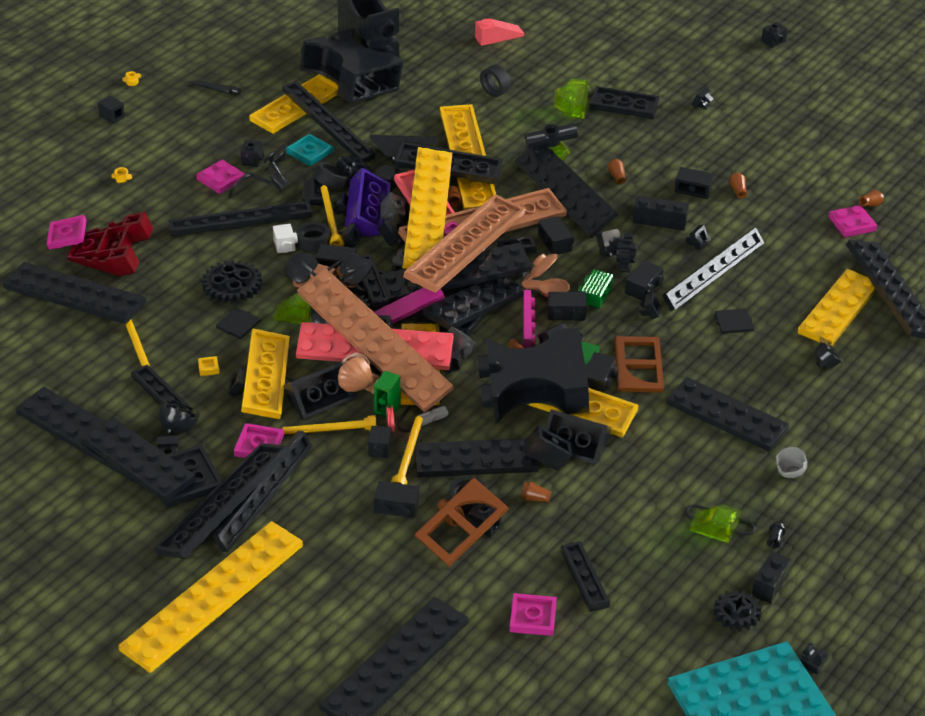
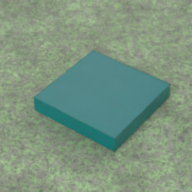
[286,133,334,167]

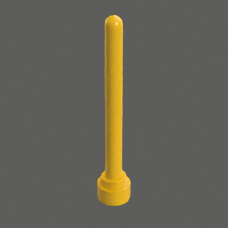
[321,185,344,246]
[125,319,150,367]
[282,415,376,435]
[391,416,423,485]

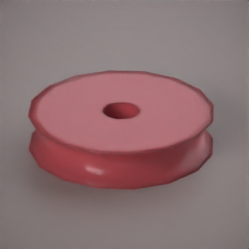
[386,405,395,433]

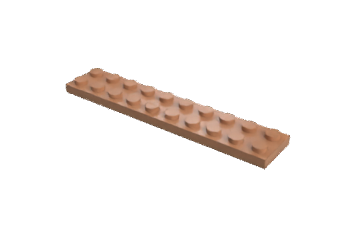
[398,188,567,243]
[403,195,526,293]
[297,268,453,413]

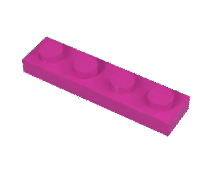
[523,290,535,348]

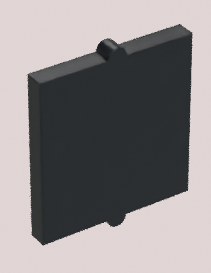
[216,307,261,339]
[715,308,754,334]

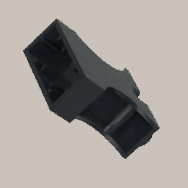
[337,0,399,58]
[300,28,404,103]
[477,328,590,423]

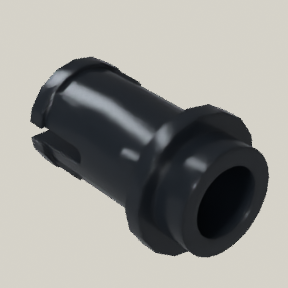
[767,522,786,549]

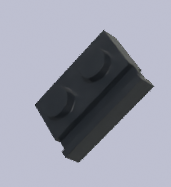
[303,178,329,205]

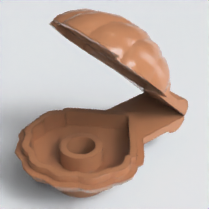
[522,253,570,297]
[338,353,380,394]

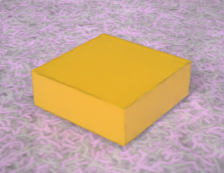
[198,356,219,376]

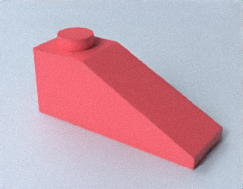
[475,19,524,46]

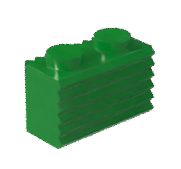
[578,269,613,308]
[373,371,401,417]

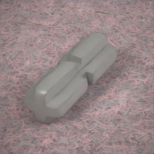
[418,406,449,426]

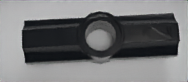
[525,123,578,148]

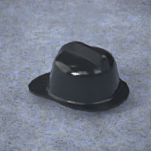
[813,337,842,369]

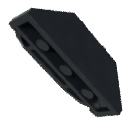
[370,134,439,160]

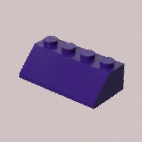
[345,168,391,236]

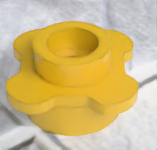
[122,71,141,86]
[111,167,132,183]

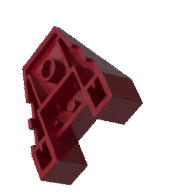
[67,211,154,276]

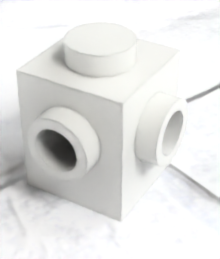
[273,224,298,253]

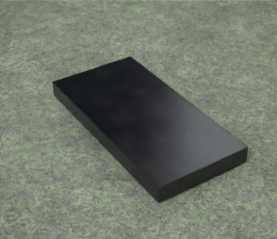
[589,86,660,119]

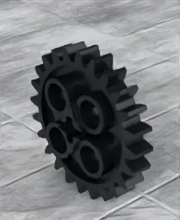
[202,260,262,305]

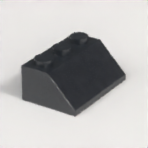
[632,196,690,231]
[283,362,356,419]
[545,409,612,464]

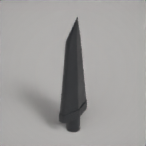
[190,81,241,95]

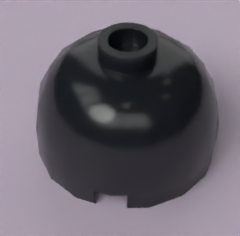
[158,399,200,435]

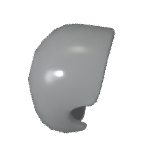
[776,447,807,479]

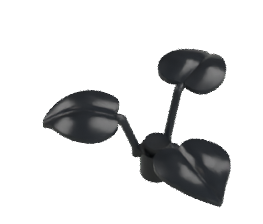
[229,142,290,199]
[288,252,373,324]

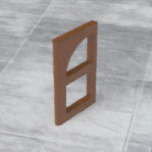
[614,336,664,393]
[414,477,509,567]

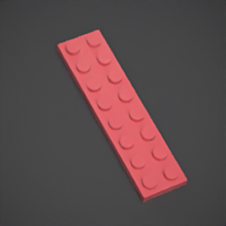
[296,322,454,370]

